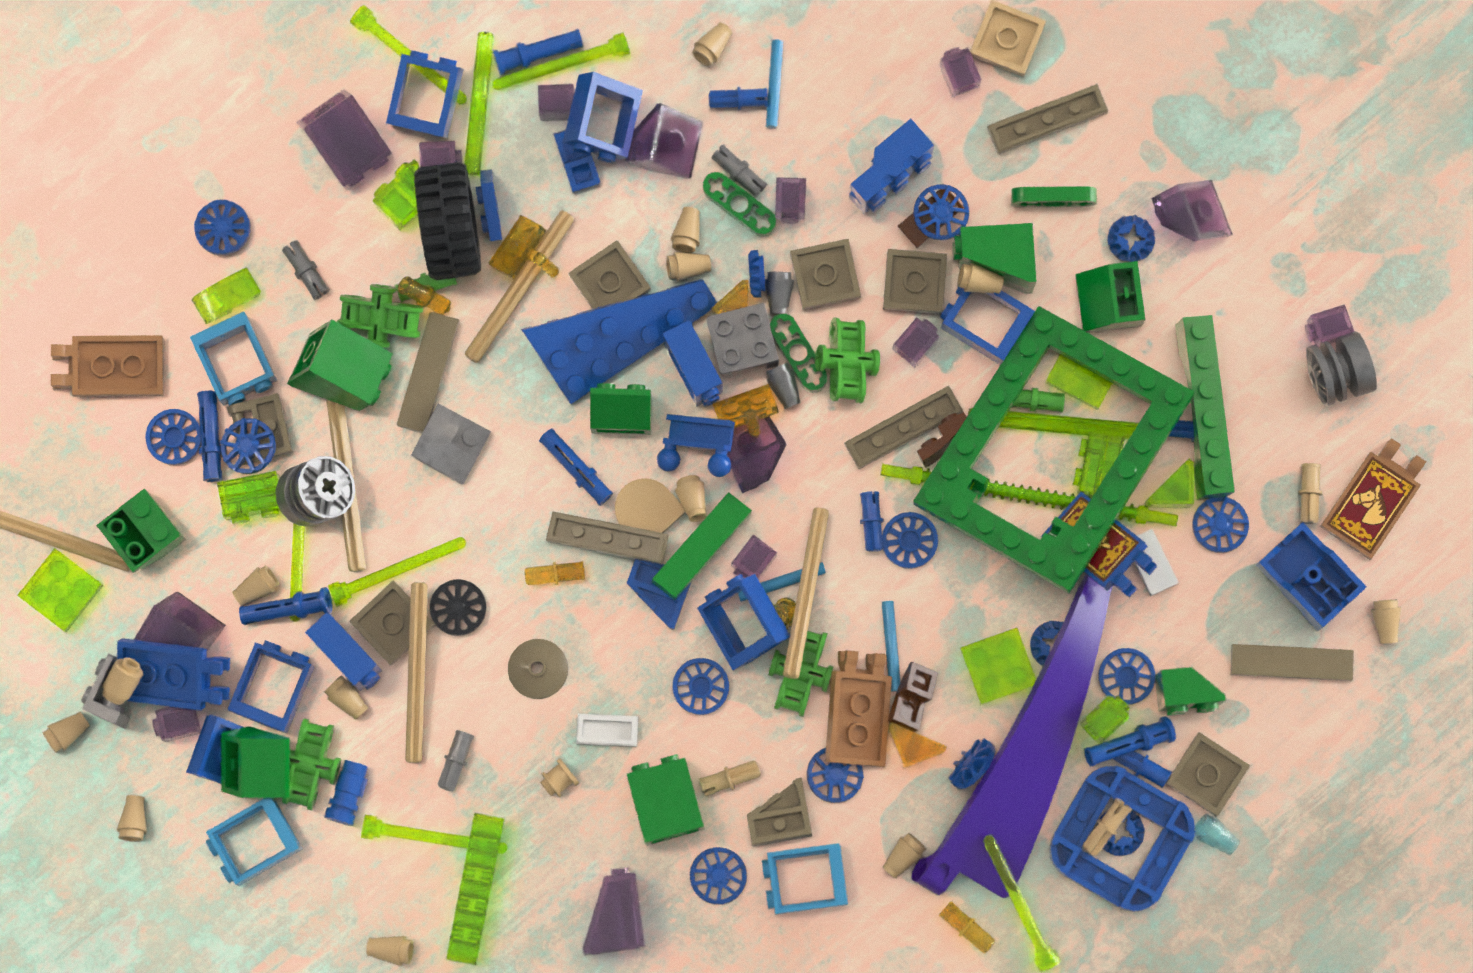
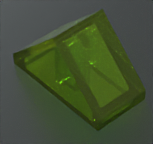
[1144,458,1194,508]

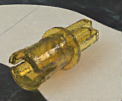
[398,276,451,315]
[525,561,585,585]
[939,901,995,953]

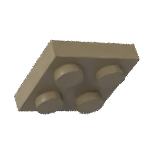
[790,239,861,310]
[568,240,651,309]
[883,249,947,314]
[349,580,435,666]
[1165,732,1251,817]

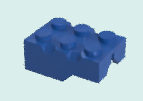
[849,118,934,214]
[1256,522,1367,631]

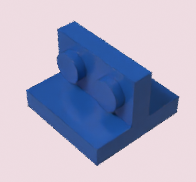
[186,715,243,784]

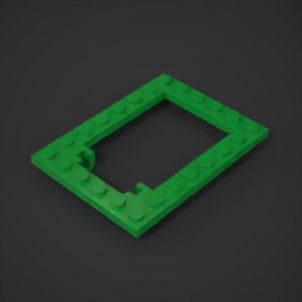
[913,306,1194,594]

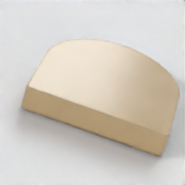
[615,478,686,533]

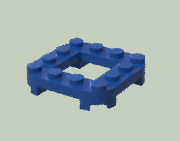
[1049,766,1195,911]

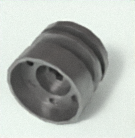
[1306,331,1377,407]
[276,456,355,526]

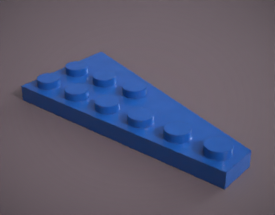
[521,279,719,404]

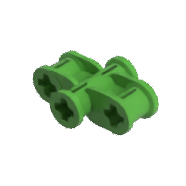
[337,284,424,348]
[815,317,880,404]
[768,631,834,717]
[282,718,341,811]

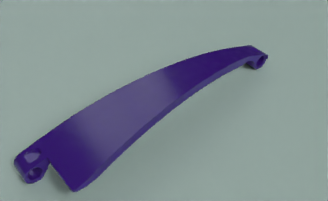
[911,574,1113,898]

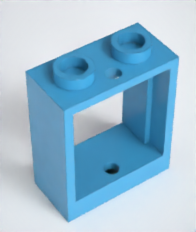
[190,312,277,406]
[205,798,303,886]
[762,843,848,915]

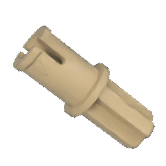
[1298,463,1322,524]
[699,761,760,797]
[1083,798,1132,856]

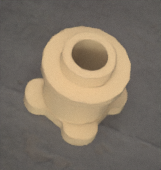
[540,758,579,797]

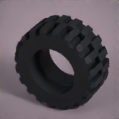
[414,162,481,280]

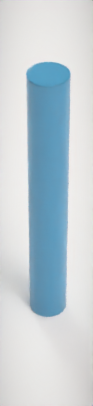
[766,39,783,128]
[738,562,826,602]
[882,601,901,692]

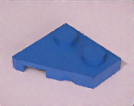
[476,169,502,241]
[627,560,691,630]

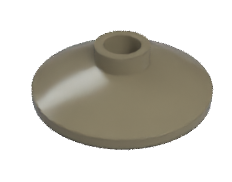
[508,639,568,699]

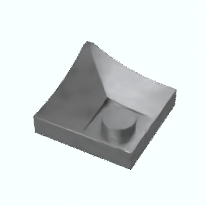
[411,403,491,485]

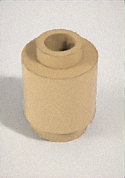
[102,658,143,705]

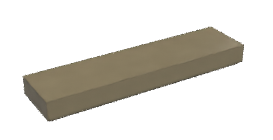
[987,84,1108,154]
[396,311,459,433]
[844,386,963,469]
[546,511,669,565]
[1231,644,1354,681]

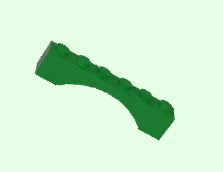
[1175,315,1235,500]

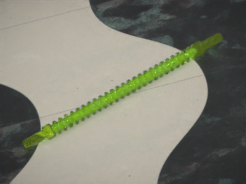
[880,463,1178,527]

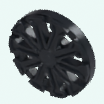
[430,579,486,636]

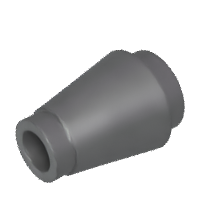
[765,272,794,314]
[766,362,801,409]

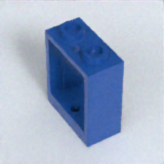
[386,50,464,138]
[563,72,643,163]
[940,287,1035,365]
[662,320,723,407]
[697,574,790,671]
[305,612,383,691]
[227,640,315,734]

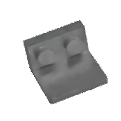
[706,303,779,375]
[82,654,130,729]

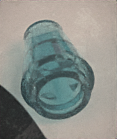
[1195,813,1240,855]

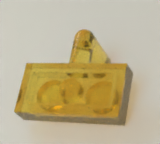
[488,215,559,279]
[712,384,779,438]

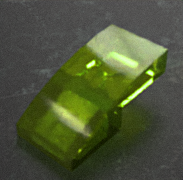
[191,267,261,324]

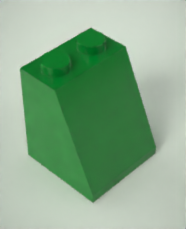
[952,223,1037,294]
[287,319,393,411]
[626,754,705,846]

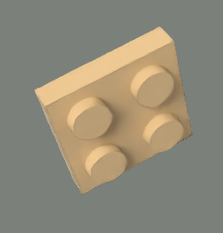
[969,0,1046,77]

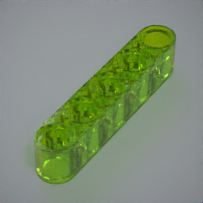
[446,813,505,965]

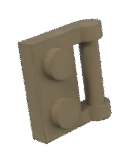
[227,393,293,465]

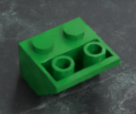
[1075,261,1146,333]
[590,383,652,435]
[96,488,186,573]
[1155,667,1226,716]
[221,726,290,798]

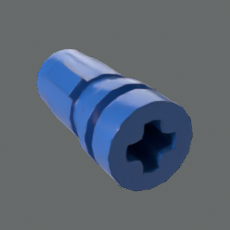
[324,760,368,826]

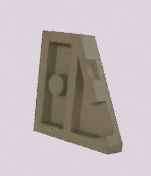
[747,777,812,847]

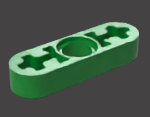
[703,172,776,237]
[1011,186,1097,207]
[770,314,827,393]

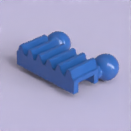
[657,414,735,477]

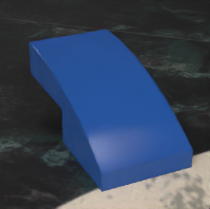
[553,130,601,192]

